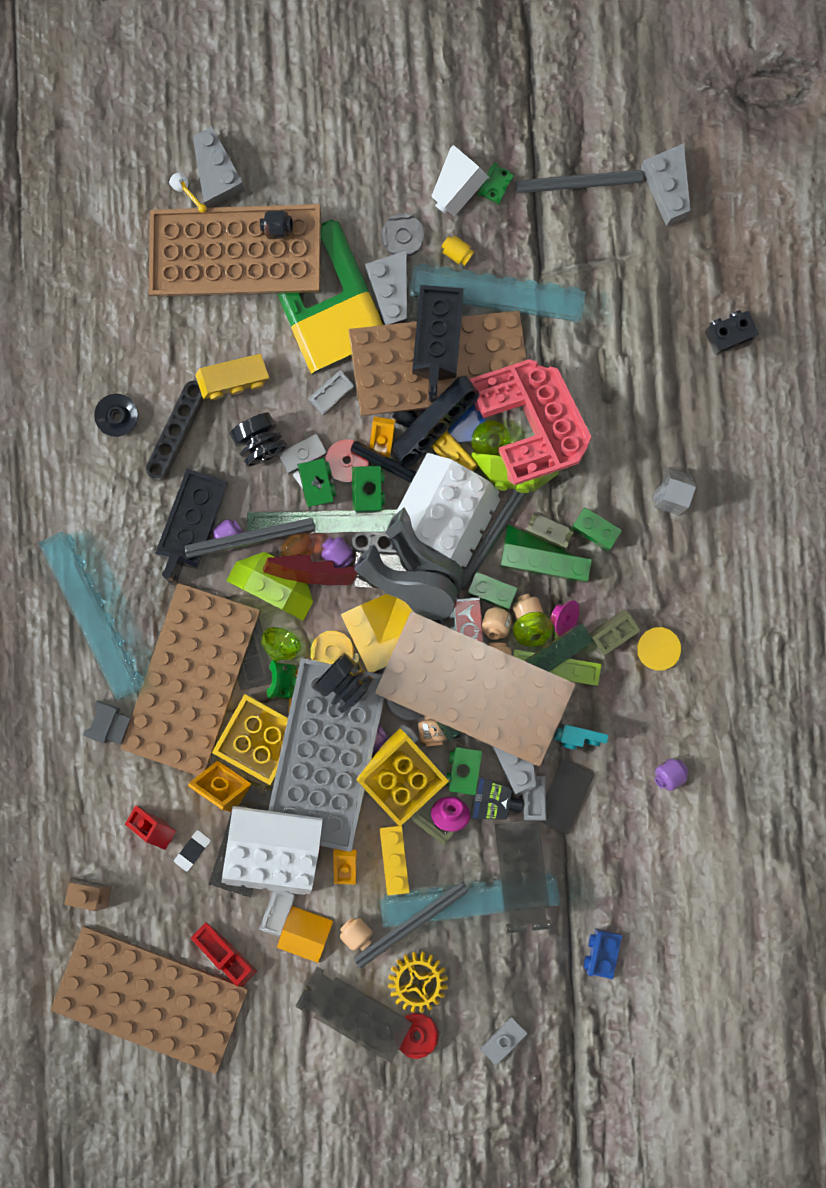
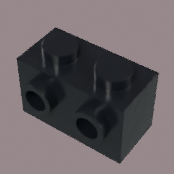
[705,310,759,355]

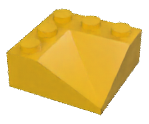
[341,594,413,673]
[212,694,288,785]
[356,729,449,827]

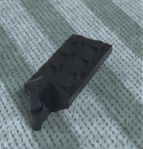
[412,285,464,403]
[155,469,229,586]

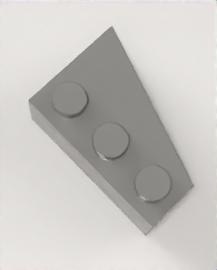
[193,126,245,208]
[641,143,690,226]
[365,251,407,325]
[652,467,696,516]
[492,746,536,797]

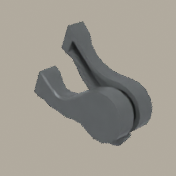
[354,507,464,620]

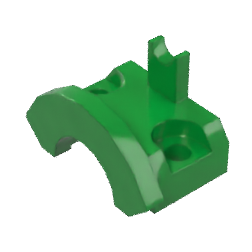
[477,162,515,205]
[266,660,297,699]

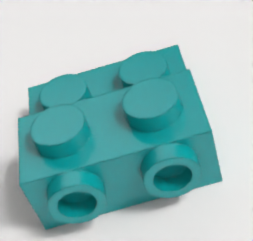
[554,724,609,750]

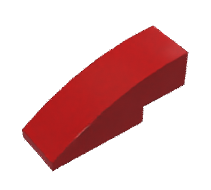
[191,922,257,987]

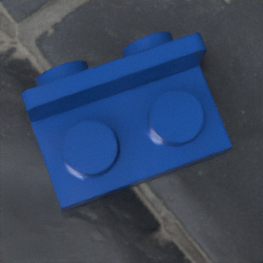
[583,929,622,979]

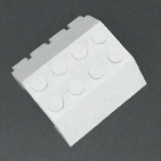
[395,453,500,567]
[221,806,323,895]

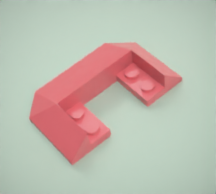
[470,359,591,485]

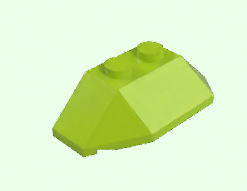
[471,452,559,493]
[226,552,313,621]

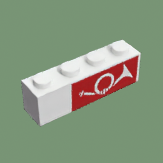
[450,598,483,643]

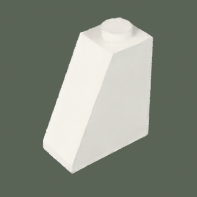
[432,145,488,217]

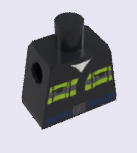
[470,776,523,820]

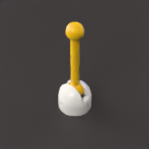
[169,172,207,213]

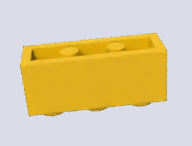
[195,354,269,400]
[380,824,410,896]

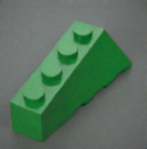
[500,525,592,583]

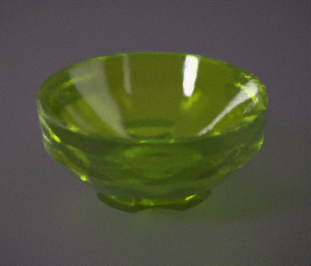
[471,420,511,456]
[513,612,553,647]
[261,627,301,661]

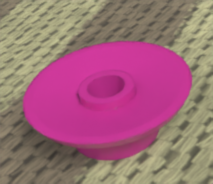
[551,600,579,638]
[431,797,470,832]

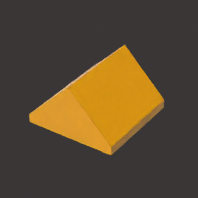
[188,760,251,813]
[277,905,334,963]

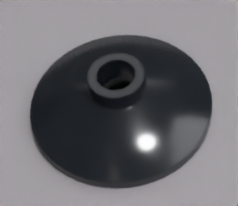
[94,394,138,437]

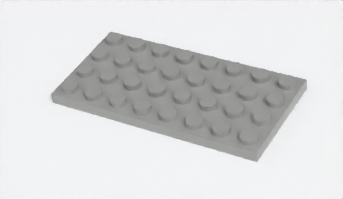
[268,658,384,852]

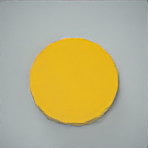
[637,627,681,671]
[311,631,354,664]

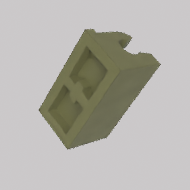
[525,513,574,550]
[587,610,640,656]
[410,801,455,845]

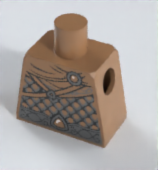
[65,878,112,911]

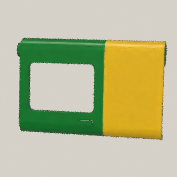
[277,219,383,375]

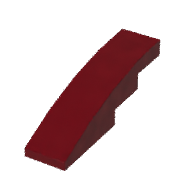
[263,555,357,585]

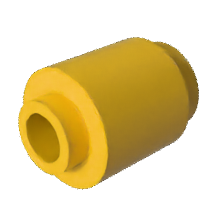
[441,235,474,266]

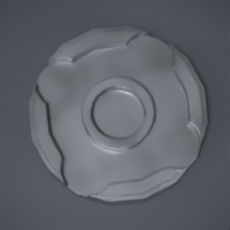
[382,213,424,257]

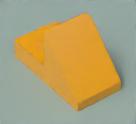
[369,416,395,458]
[333,849,357,885]

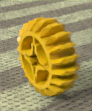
[388,951,448,1013]

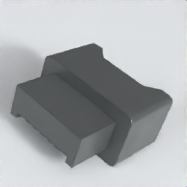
[83,700,131,744]

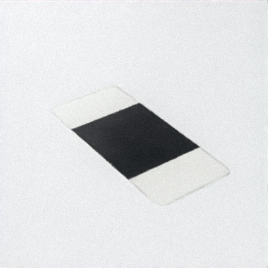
[174,830,211,871]

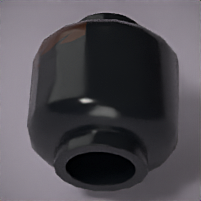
[260,210,293,239]

